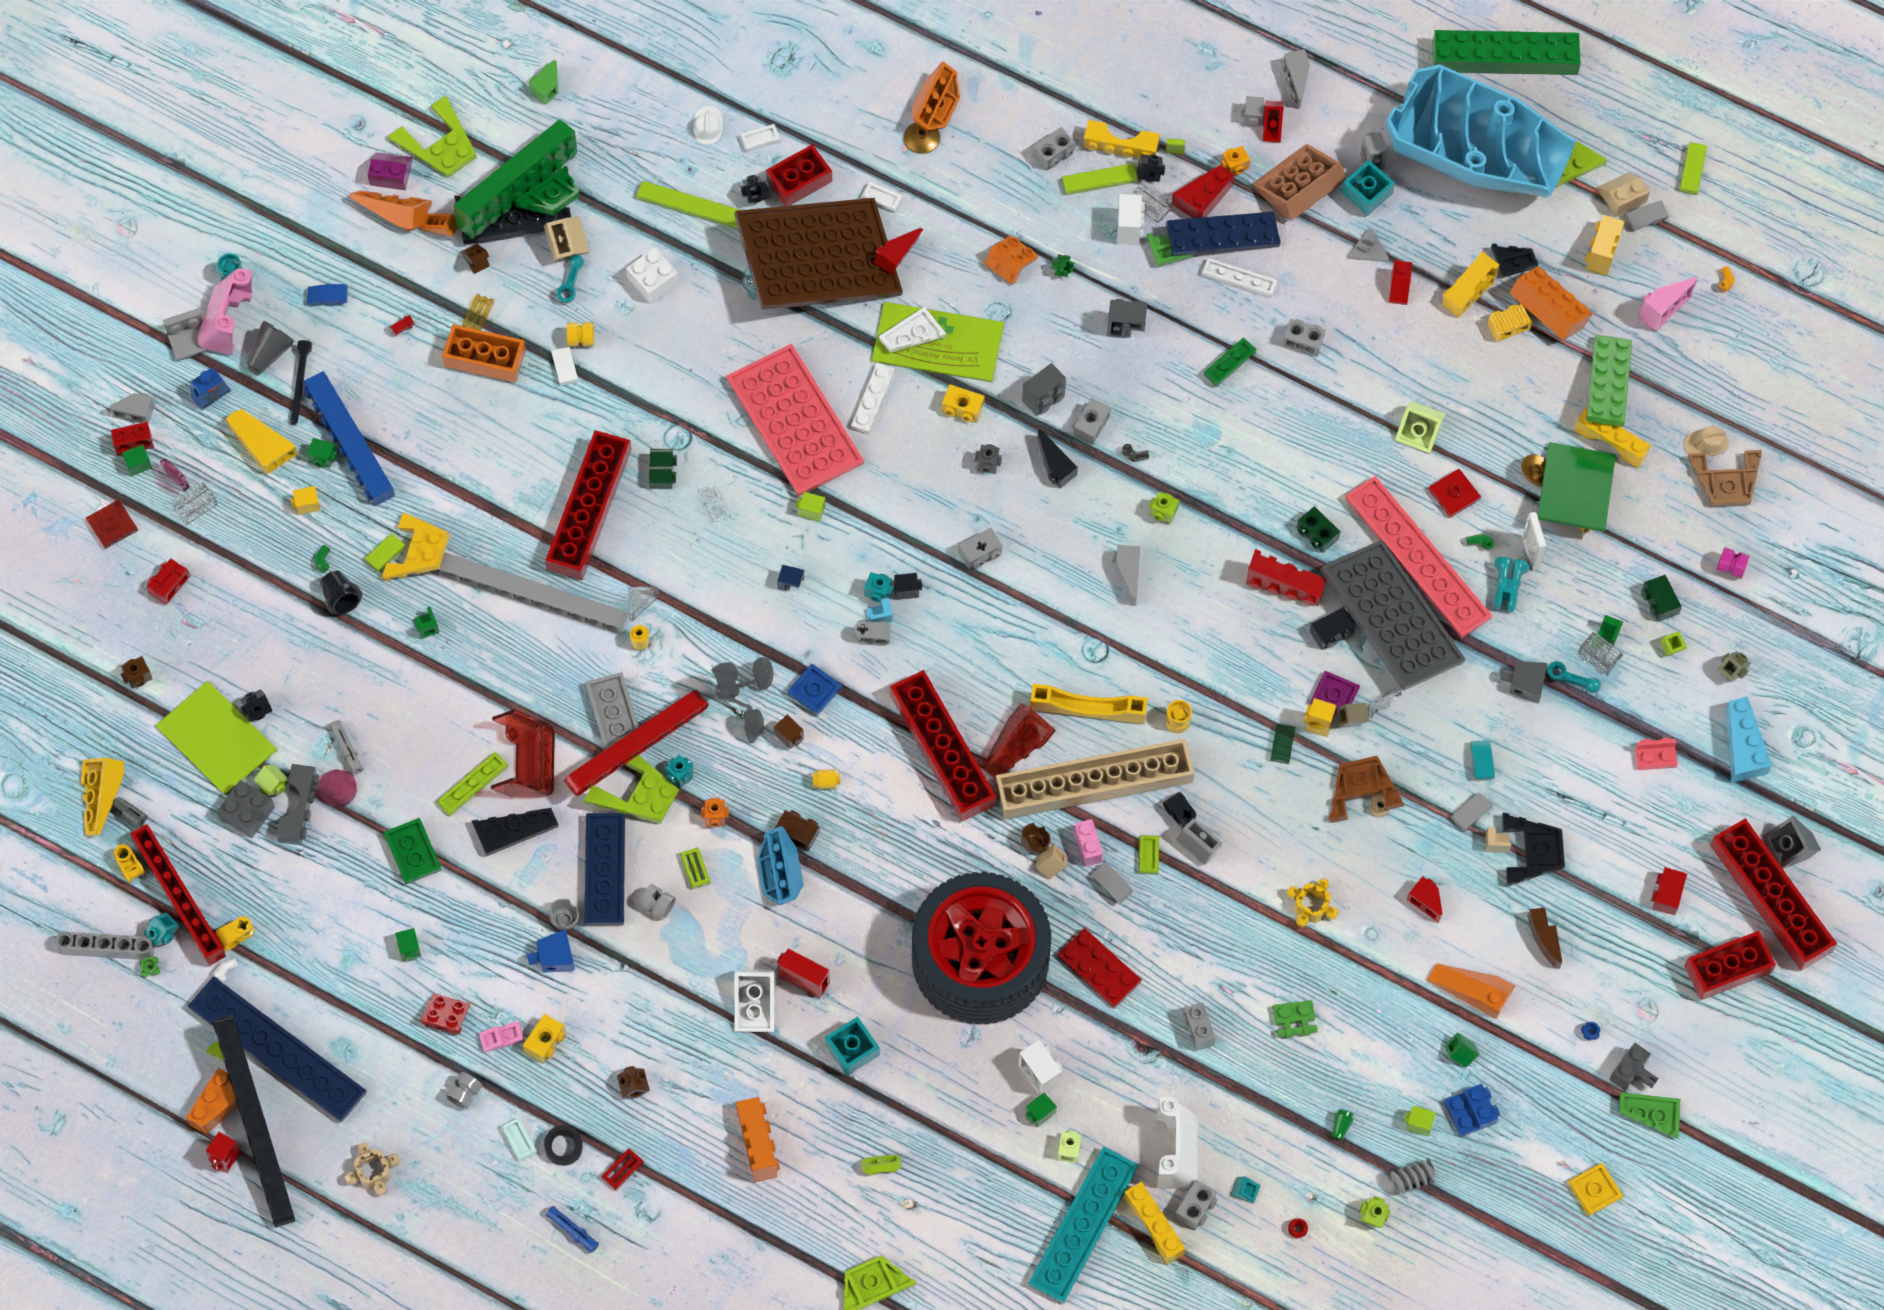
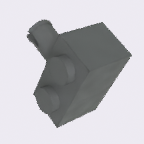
[1609,1042,1659,1091]

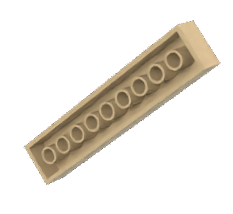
[995,739,1194,819]

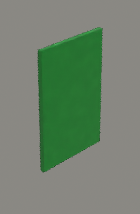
[1538,442,1616,532]

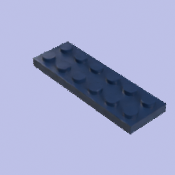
[1166,211,1281,256]
[584,813,625,926]

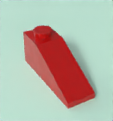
[873,228,923,275]

